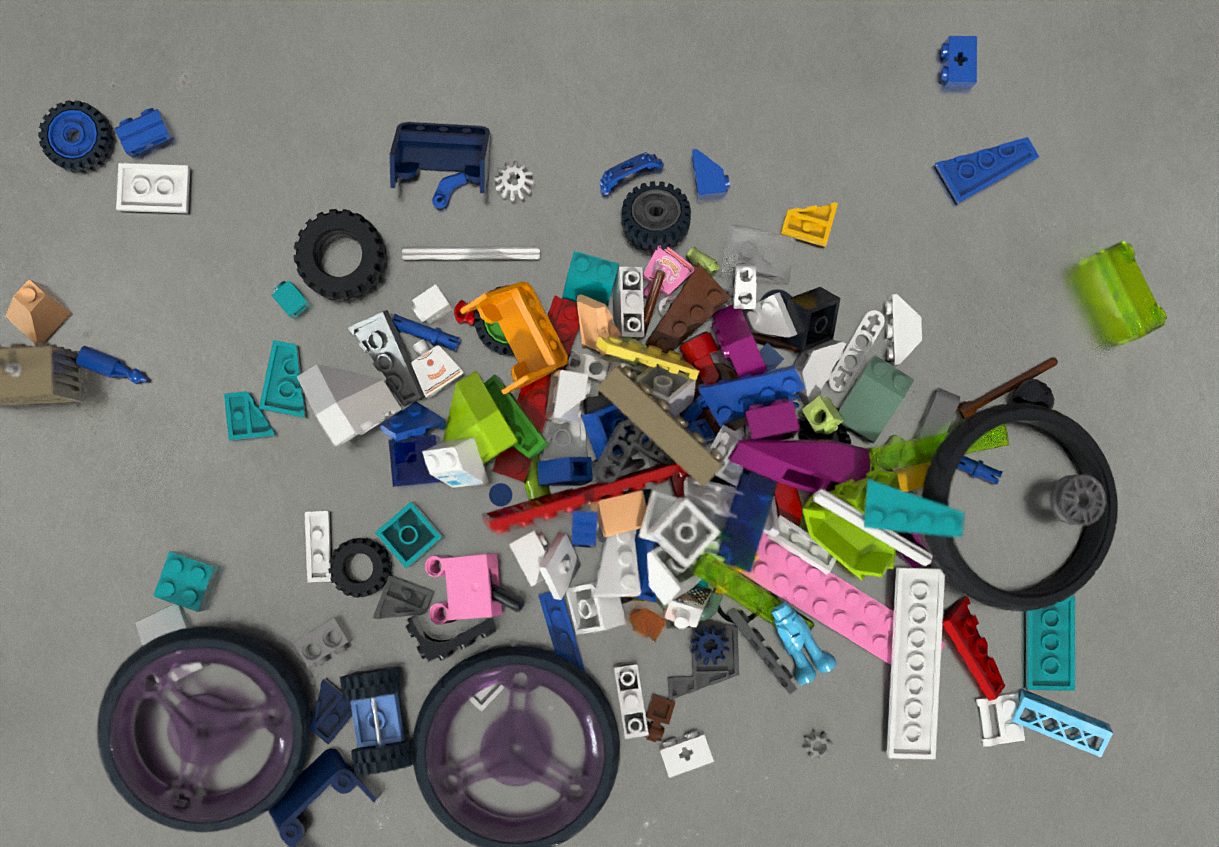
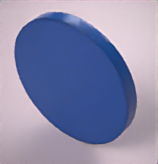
[489,483,512,506]

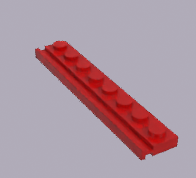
[492,295,580,483]

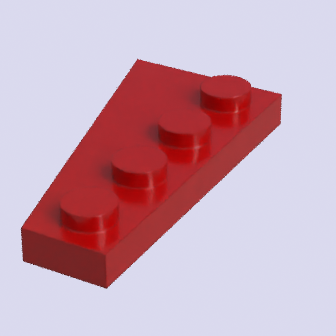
[942,596,1005,701]

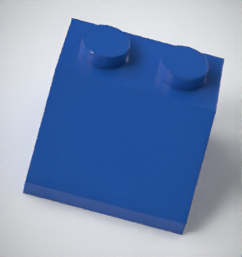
[581,403,649,460]

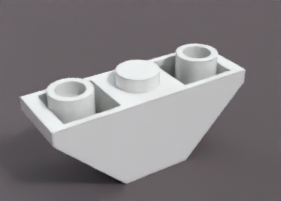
[613,266,644,338]
[885,294,922,366]
[794,339,846,404]
[614,664,649,739]

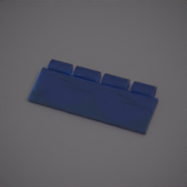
[716,472,778,573]

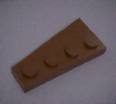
[645,263,731,353]

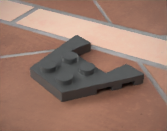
[666,619,739,700]

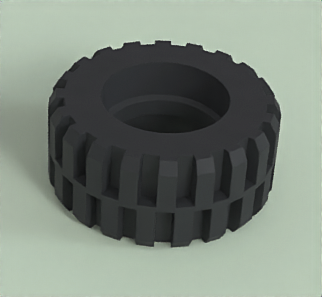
[293,209,387,301]

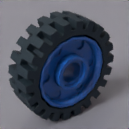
[38,100,112,172]

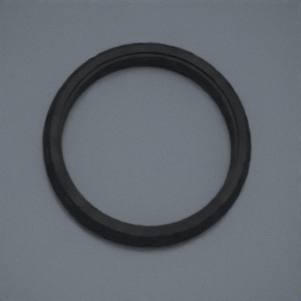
[921,402,1118,611]

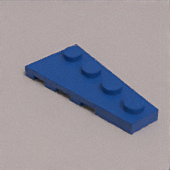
[934,137,1039,204]

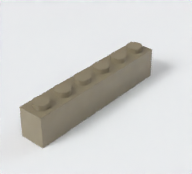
[597,365,726,487]

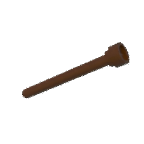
[956,357,1058,421]

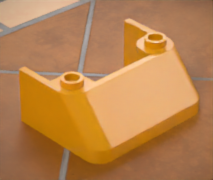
[460,281,568,394]

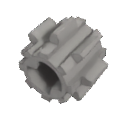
[803,731,833,761]

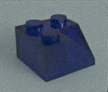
[388,435,443,487]

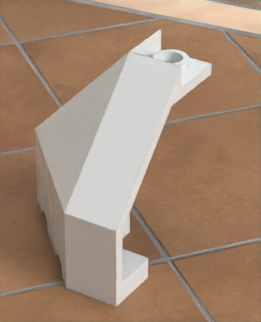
[297,364,403,447]

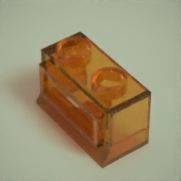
[628,605,667,643]

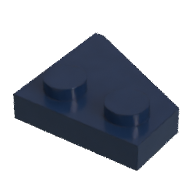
[310,678,353,745]

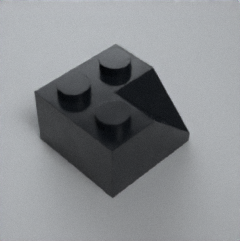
[781,287,841,352]

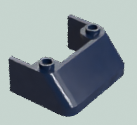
[389,122,490,193]
[268,747,382,847]

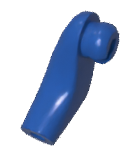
[432,172,467,209]

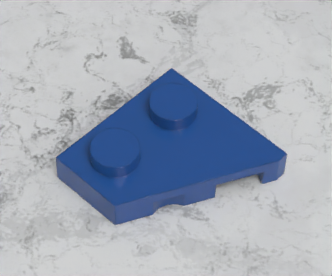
[380,402,447,441]

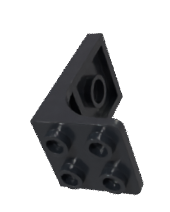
[405,615,499,662]

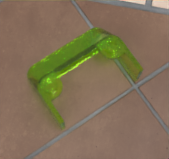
[1079,241,1167,345]

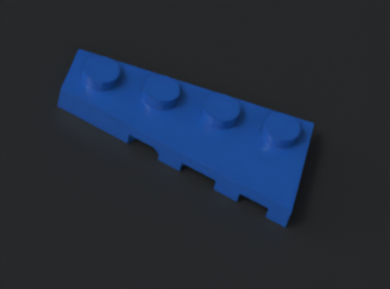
[698,365,806,426]

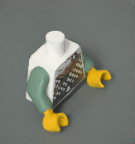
[657,575,730,629]

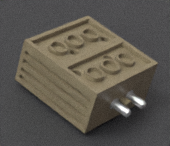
[0,342,81,405]

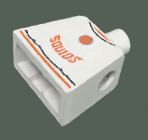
[411,339,465,399]

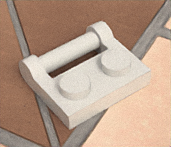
[976,693,1025,746]

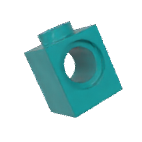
[271,280,311,319]

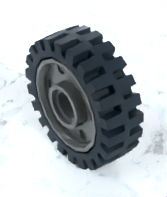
[621,181,691,250]

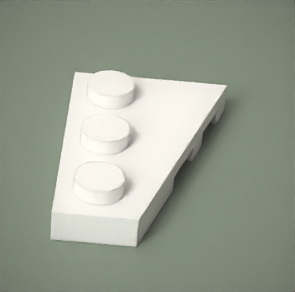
[592,530,641,597]

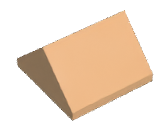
[589,490,647,537]

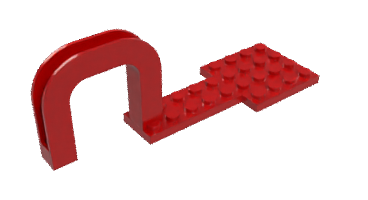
[481,461,802,564]

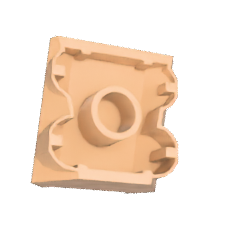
[577,294,621,356]

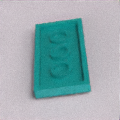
[1026,596,1075,691]

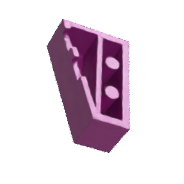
[711,304,767,378]

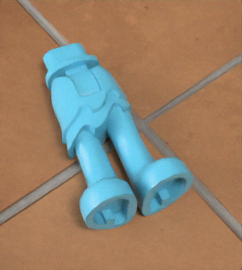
[771,602,837,685]

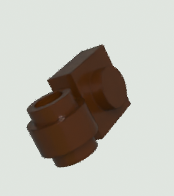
[644,695,676,743]

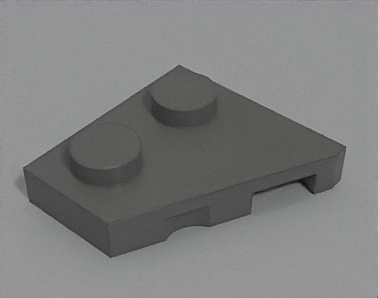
[373,575,433,619]

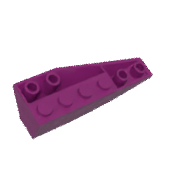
[728,440,872,493]

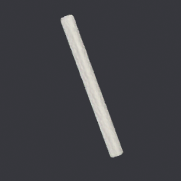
[401,246,540,260]
[814,489,933,566]

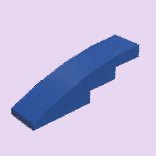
[571,511,598,548]

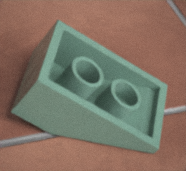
[838,355,914,444]

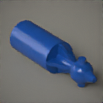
[76,345,147,384]

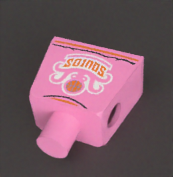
[643,245,695,298]

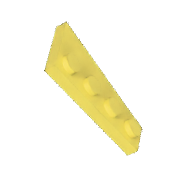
[596,336,699,380]

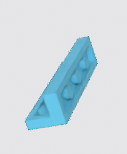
[1012,689,1113,757]

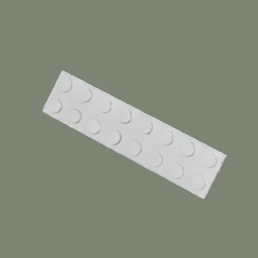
[887,567,945,759]

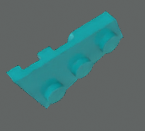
[259,340,306,418]

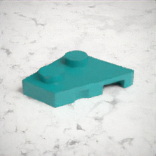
[224,391,275,441]

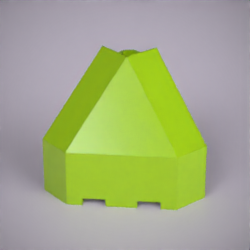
[443,371,518,465]
[803,470,901,581]

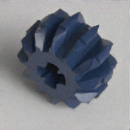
[690,625,730,665]

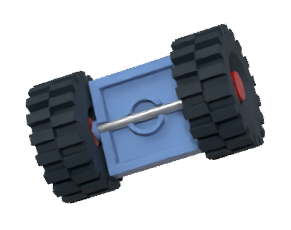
[340,667,413,776]

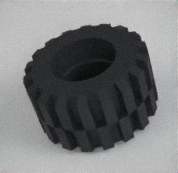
[328,538,391,598]

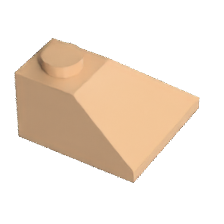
[5,279,72,344]

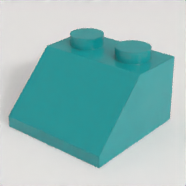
[562,251,619,308]

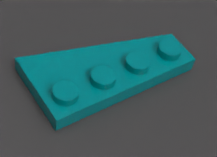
[864,479,965,537]

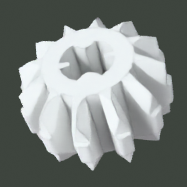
[494,161,534,201]

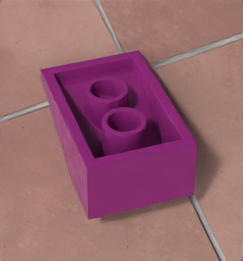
[744,399,799,440]

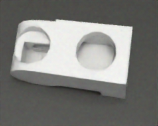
[733,264,756,309]
[565,351,611,382]

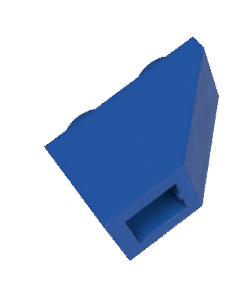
[537,457,593,486]

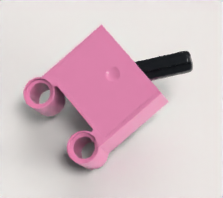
[425,553,525,625]

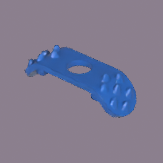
[600,152,665,195]

